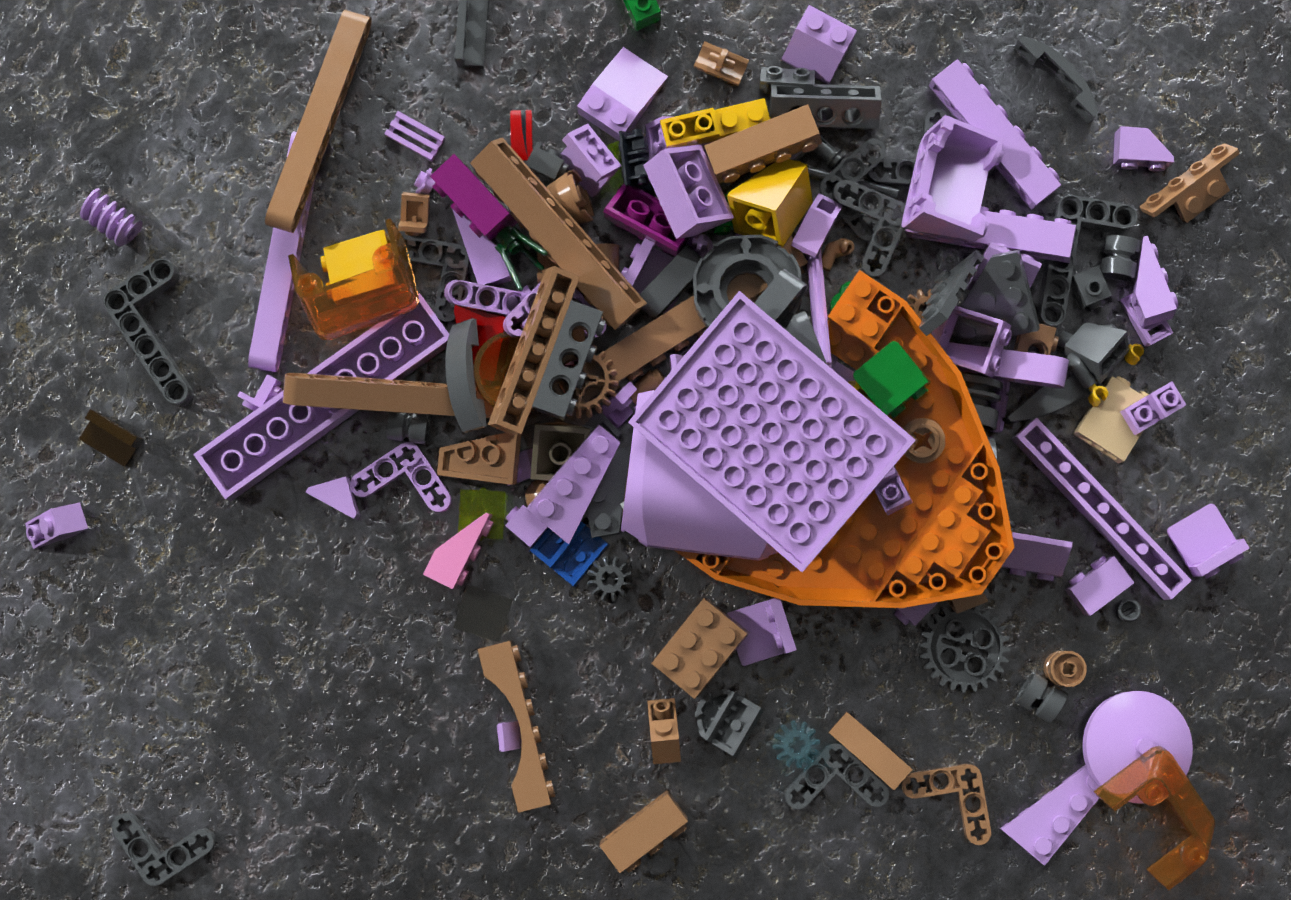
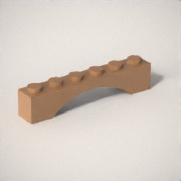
[477,641,555,813]

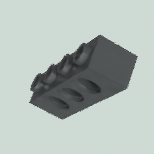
[769,84,882,130]
[532,300,606,420]

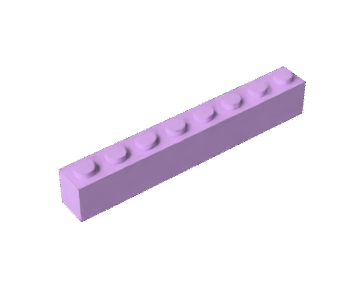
[1011,418,1192,600]

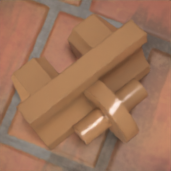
[694,41,749,86]

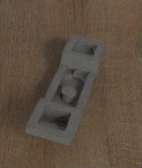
[1014,36,1098,124]
[445,318,487,433]

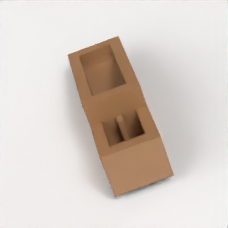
[828,712,913,790]

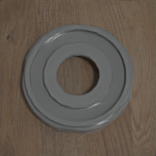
[693,235,802,330]

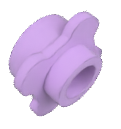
[414,168,435,194]

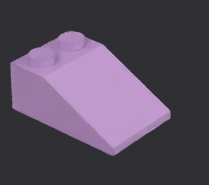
[577,47,668,141]

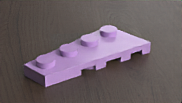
[1000,765,1104,866]

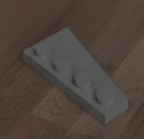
[919,250,984,336]

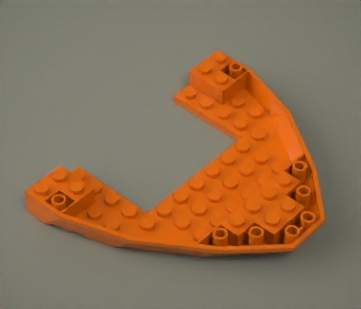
[674,270,1015,608]

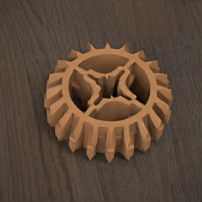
[552,345,619,419]

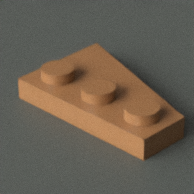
[437,433,521,485]

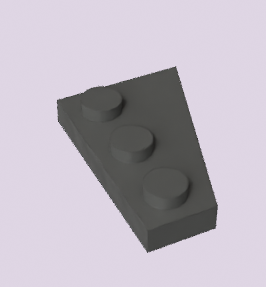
[587,446,631,538]

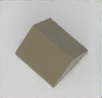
[530,422,590,481]

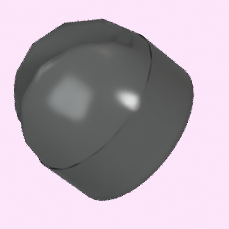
[1117,599,1141,622]

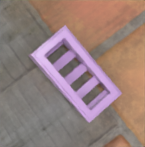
[1119,293,1173,348]

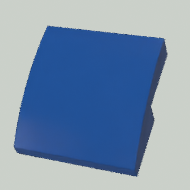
[530,521,609,587]

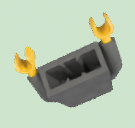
[1057,323,1144,407]

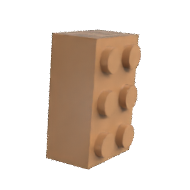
[651,598,750,699]
[599,790,688,873]

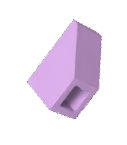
[1113,126,1174,171]
[791,193,843,258]
[25,503,88,549]

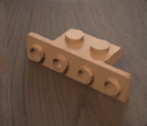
[1140,144,1240,223]

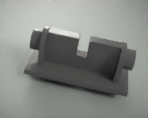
[759,66,815,94]

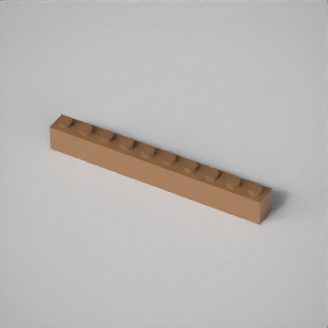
[559,236,808,411]

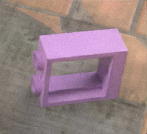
[931,306,1012,378]

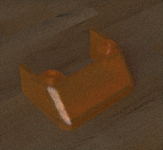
[288,219,419,340]
[1094,746,1215,891]

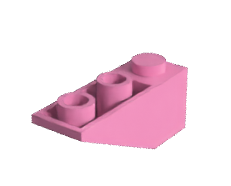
[423,513,494,589]

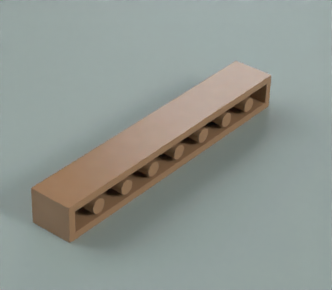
[470,137,647,330]

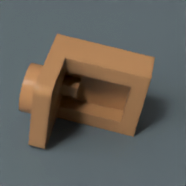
[398,192,430,236]

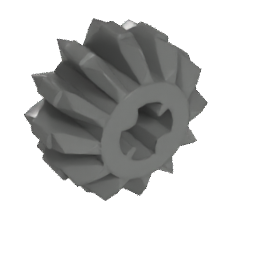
[587,556,633,602]

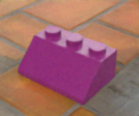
[430,154,518,240]
[603,183,689,257]

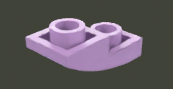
[1120,381,1187,435]
[874,466,913,515]

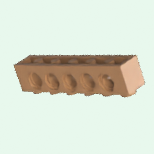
[488,266,580,435]

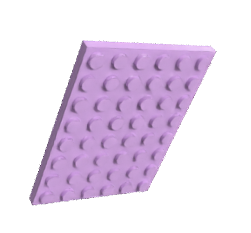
[628,291,916,572]

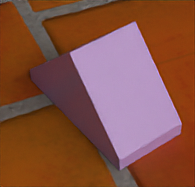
[306,477,360,520]

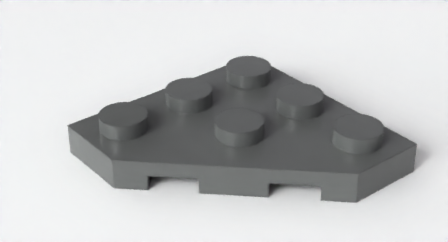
[954,249,1040,345]

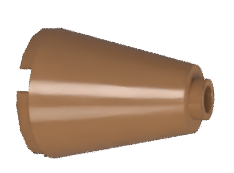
[517,169,594,231]

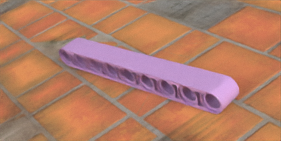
[248,132,315,372]

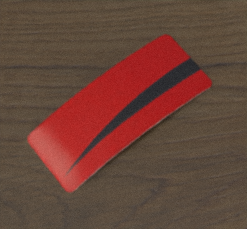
[510,110,532,160]

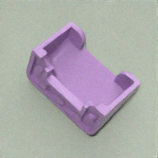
[902,115,1004,241]

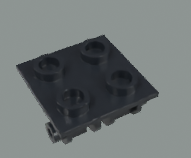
[619,129,655,192]

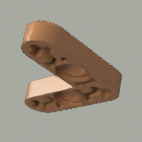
[900,764,991,845]

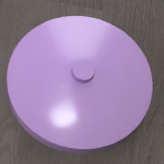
[1082,691,1193,804]

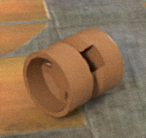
[1044,651,1087,687]

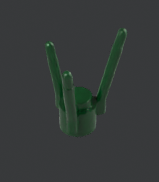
[495,226,548,292]

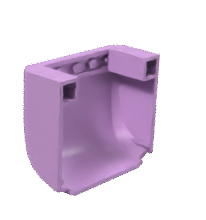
[621,390,778,561]

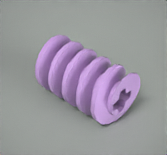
[80,188,143,247]

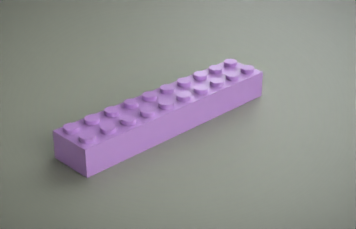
[193,293,449,501]

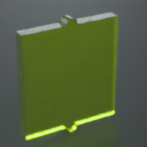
[458,488,506,541]

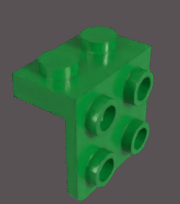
[853,341,931,419]

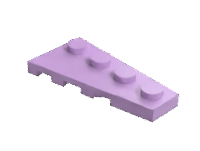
[526,424,620,544]

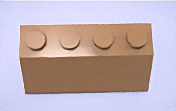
[704,104,822,184]

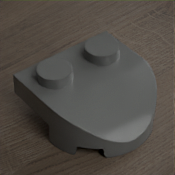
[695,689,764,758]

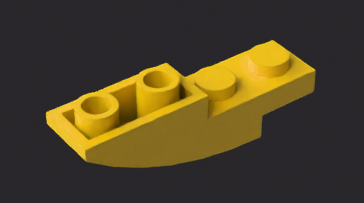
[660,98,770,148]

